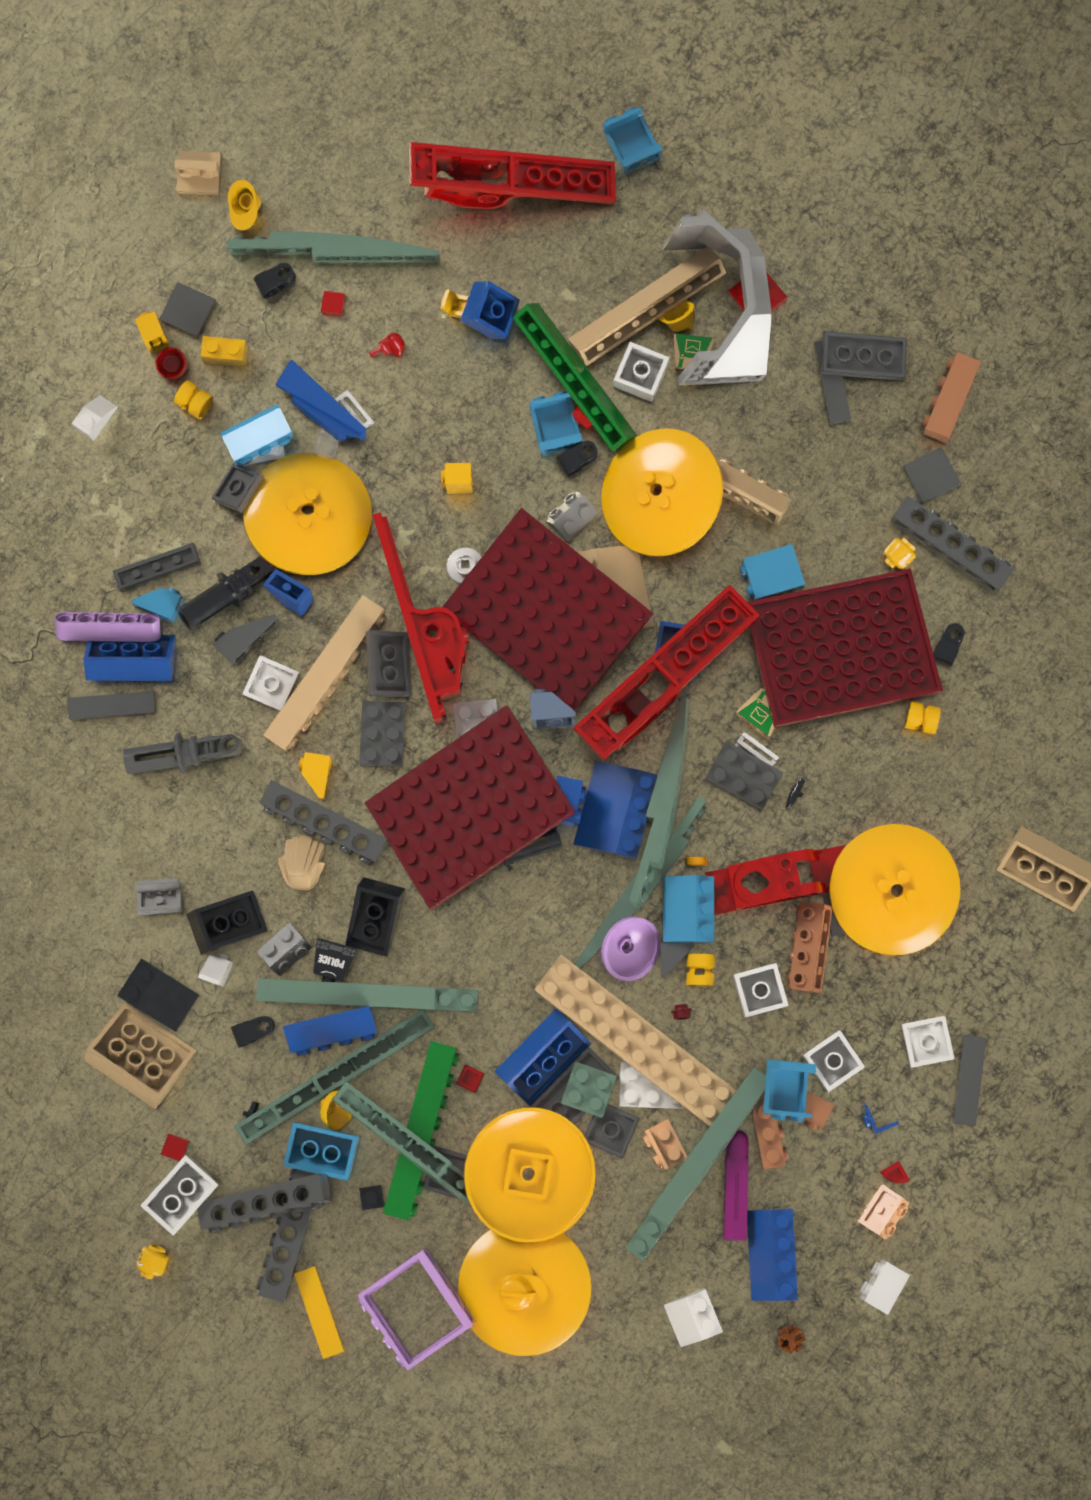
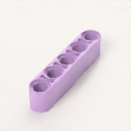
[54,612,161,642]

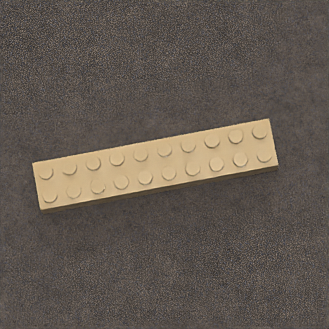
[533,955,736,1127]

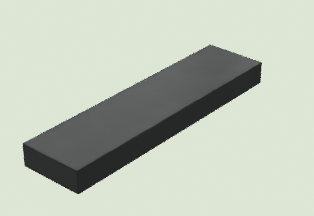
[814,341,851,425]
[113,542,201,592]
[68,691,156,720]
[953,1035,986,1126]

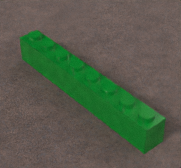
[512,303,638,451]
[383,1041,460,1221]

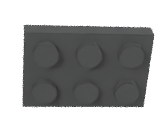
[366,630,411,697]
[359,701,406,767]
[705,741,783,810]

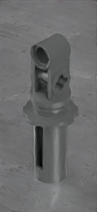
[123,732,243,774]

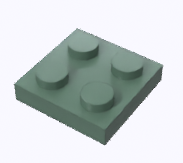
[561,1062,617,1118]

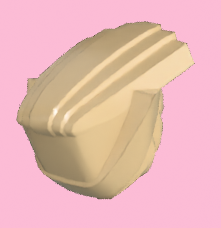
[278,834,326,890]

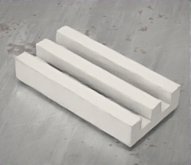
[335,389,374,429]
[735,732,779,766]

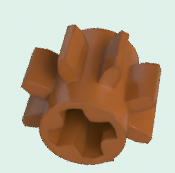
[777,1324,806,1354]

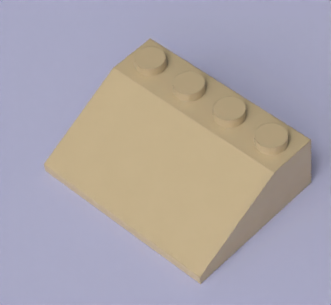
[578,546,654,631]
[84,1002,197,1110]

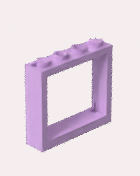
[357,1248,476,1371]

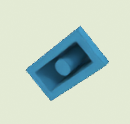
[131,587,184,623]

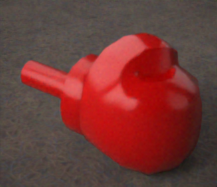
[369,332,405,357]

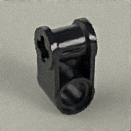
[254,263,296,299]
[556,441,597,477]
[933,623,965,667]
[230,1016,275,1048]

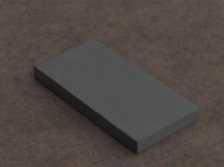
[821,331,907,381]
[530,1047,620,1125]

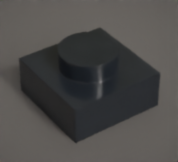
[359,1185,385,1210]

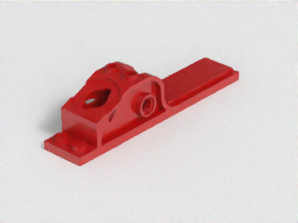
[409,142,616,209]
[373,512,469,726]
[573,585,760,761]
[705,845,846,916]

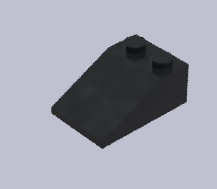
[345,877,405,956]
[186,890,268,955]
[117,959,200,1032]

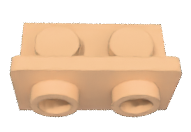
[643,1119,688,1171]
[858,1184,909,1240]

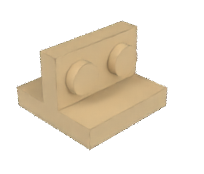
[174,151,222,195]

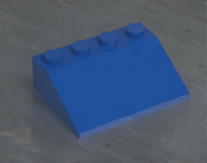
[573,761,658,861]

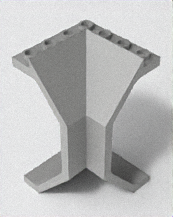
[663,208,772,385]

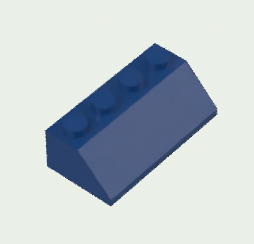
[83,635,176,682]
[283,1006,378,1056]
[494,1009,591,1106]
[747,1208,798,1301]

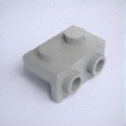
[546,492,599,542]
[135,878,182,915]
[257,922,311,976]

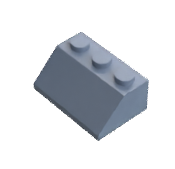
[530,689,576,729]

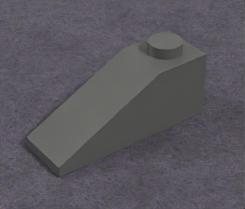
[213,614,280,666]

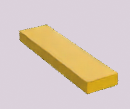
[294,1266,345,1359]

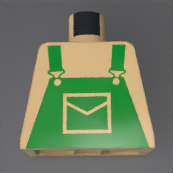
[674,333,714,370]
[735,688,775,739]

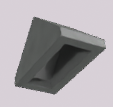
[660,942,695,978]

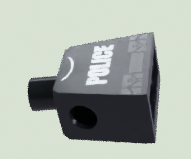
[313,938,359,982]

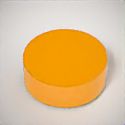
[685,856,707,866]

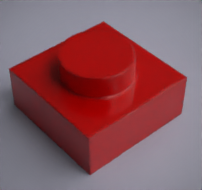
[572,405,592,429]

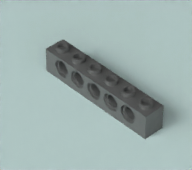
[891,496,1014,594]
[259,780,388,865]
[256,1168,316,1303]
[197,1174,332,1234]

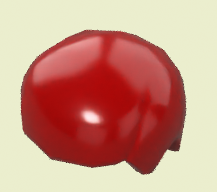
[155,347,188,380]

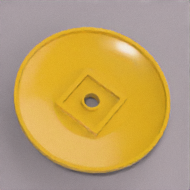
[601,428,723,556]
[243,453,372,575]
[829,824,960,955]
[464,1107,595,1242]
[458,1230,591,1356]

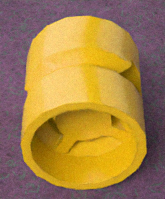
[173,380,214,419]
[904,701,941,735]
[686,954,715,986]

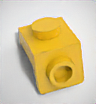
[440,289,469,318]

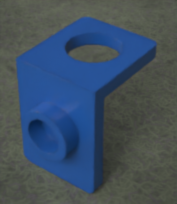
[862,1105,899,1134]

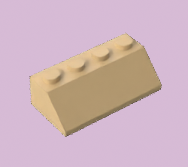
[716,458,791,526]
[997,826,1091,912]

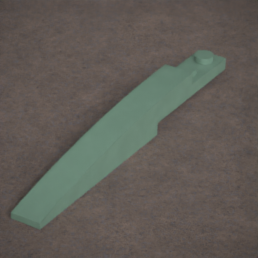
[227,231,440,262]
[629,695,689,908]
[574,796,707,969]
[256,979,478,1012]
[234,1009,435,1145]
[625,1067,766,1261]
[332,1082,472,1208]

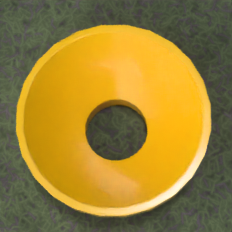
[320,1090,352,1131]

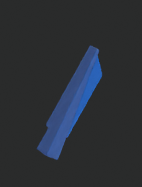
[276,360,366,440]

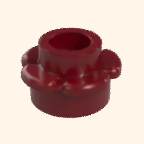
[671,1004,693,1020]

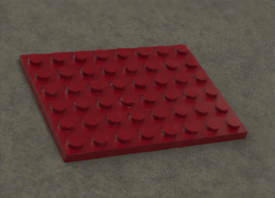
[443,508,654,711]
[748,568,943,728]
[364,705,576,910]

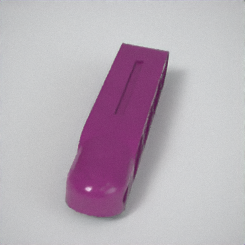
[723,1130,749,1241]

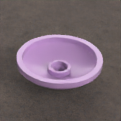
[601,916,661,981]

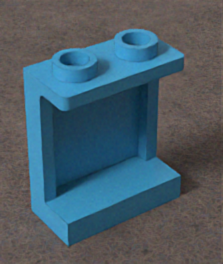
[603,107,662,175]
[529,391,582,456]
[739,544,805,600]
[763,1060,817,1122]

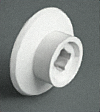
[446,547,482,584]

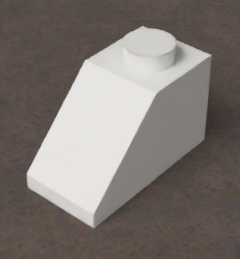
[72,395,118,442]
[198,952,233,987]

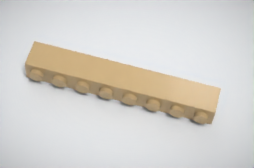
[568,246,726,366]
[263,595,386,753]

